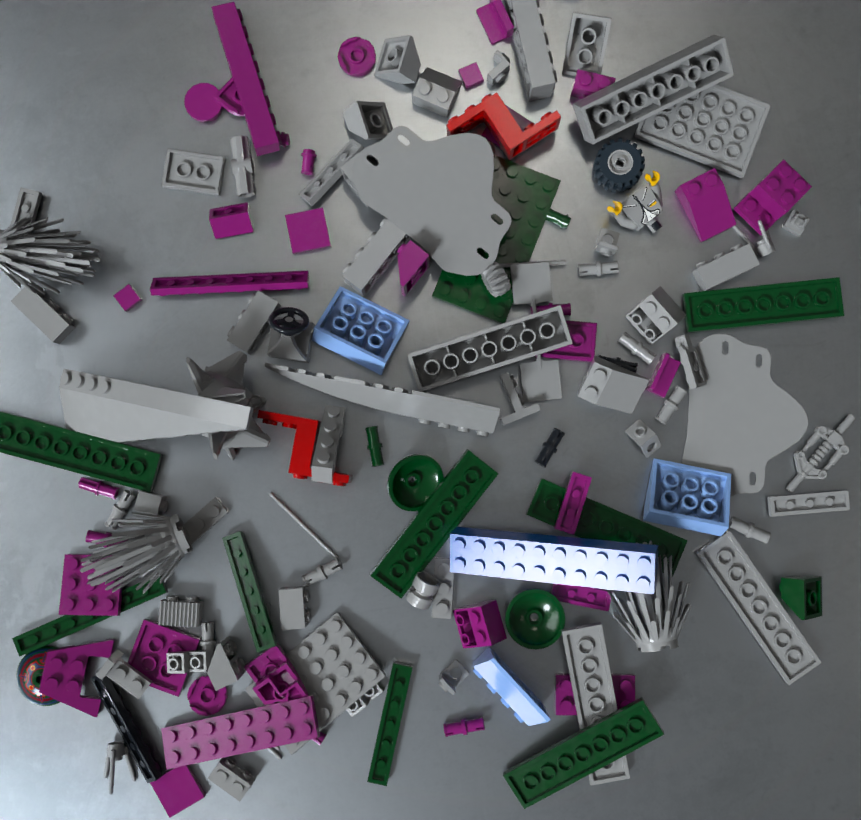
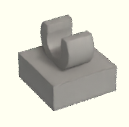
[781,209,810,237]

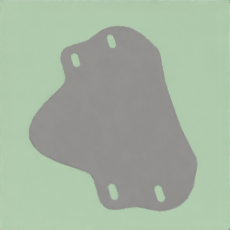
[352,126,512,276]
[681,334,808,497]

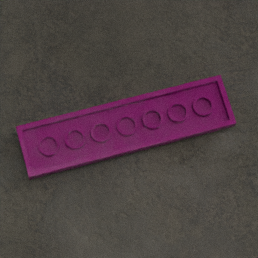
[161,696,320,769]

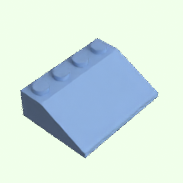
[311,286,410,375]
[643,458,731,536]
[472,646,551,726]

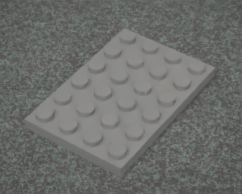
[633,84,771,179]
[245,612,386,755]

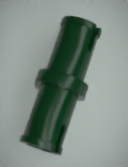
[365,426,384,467]

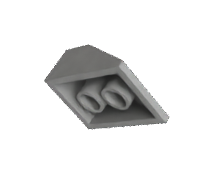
[562,12,612,76]
[578,356,649,414]

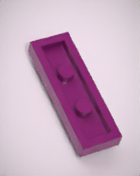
[554,471,592,535]
[550,583,612,612]

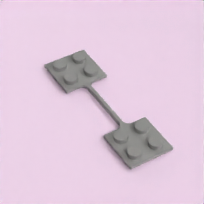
[510,262,562,402]

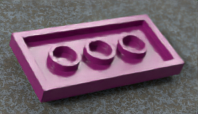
[555,674,635,715]

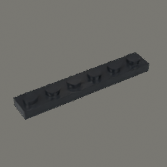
[90,675,163,783]

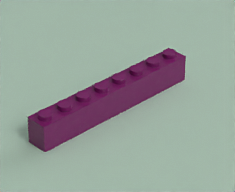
[211,2,282,156]

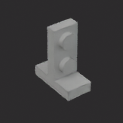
[500,372,541,425]
[96,649,152,699]

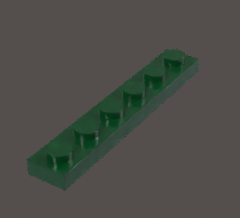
[222,531,278,653]
[367,662,413,786]

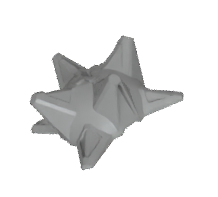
[186,350,271,460]

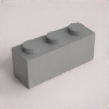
[692,243,760,291]
[11,286,76,344]
[227,290,281,354]

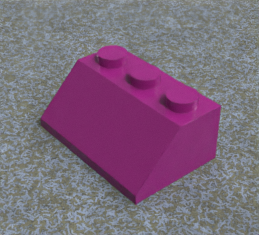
[397,240,429,296]

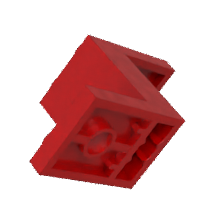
[446,92,561,160]
[257,410,353,486]

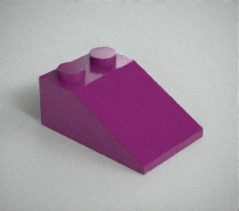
[674,168,736,242]

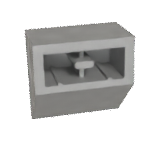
[625,286,686,345]
[207,636,245,691]

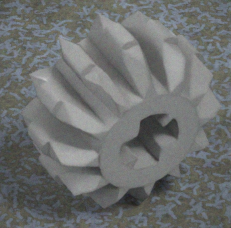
[481,262,511,297]

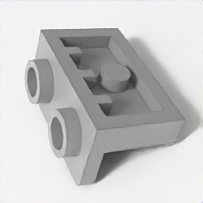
[207,757,255,802]

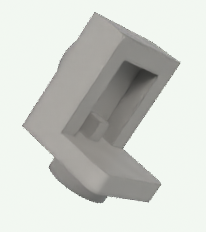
[487,50,510,86]

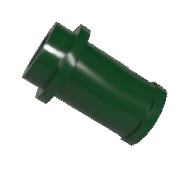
[545,208,571,229]

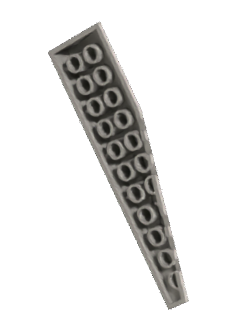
[265,363,501,437]
[59,368,254,443]

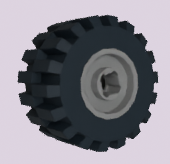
[593,138,645,193]

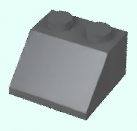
[412,67,462,118]

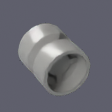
[406,571,440,610]

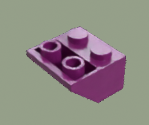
[453,600,507,648]

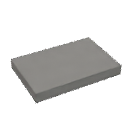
[161,148,226,196]

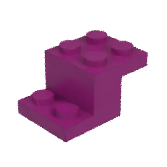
[733,159,812,236]

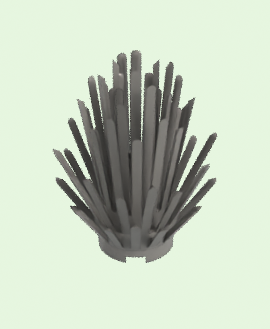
[0,213,100,294]
[80,512,193,594]
[607,541,691,652]

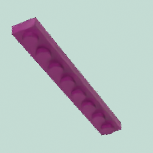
[150,271,309,296]

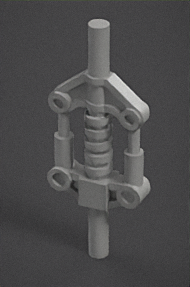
[786,414,855,493]

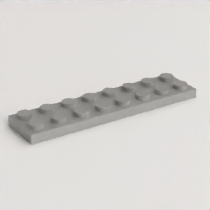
[696,530,822,685]
[561,622,630,786]

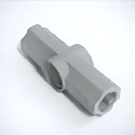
[231,135,255,198]

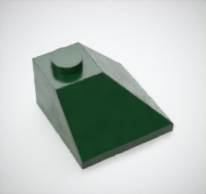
[779,576,822,620]

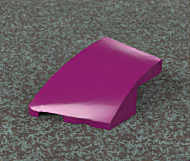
[244,644,309,705]

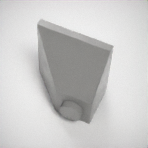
[374,35,421,84]
[342,101,393,140]

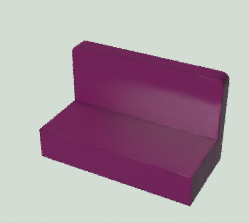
[476,0,514,44]
[209,202,253,239]
[645,352,681,398]

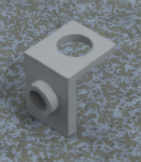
[595,228,620,256]
[625,419,662,458]
[439,659,469,695]

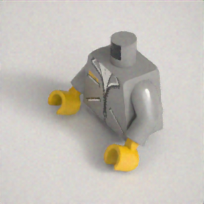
[607,170,663,234]

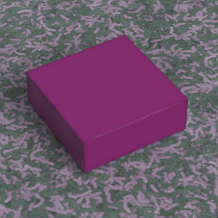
[458,62,484,89]
[113,284,142,312]

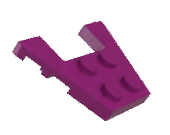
[39,638,114,717]

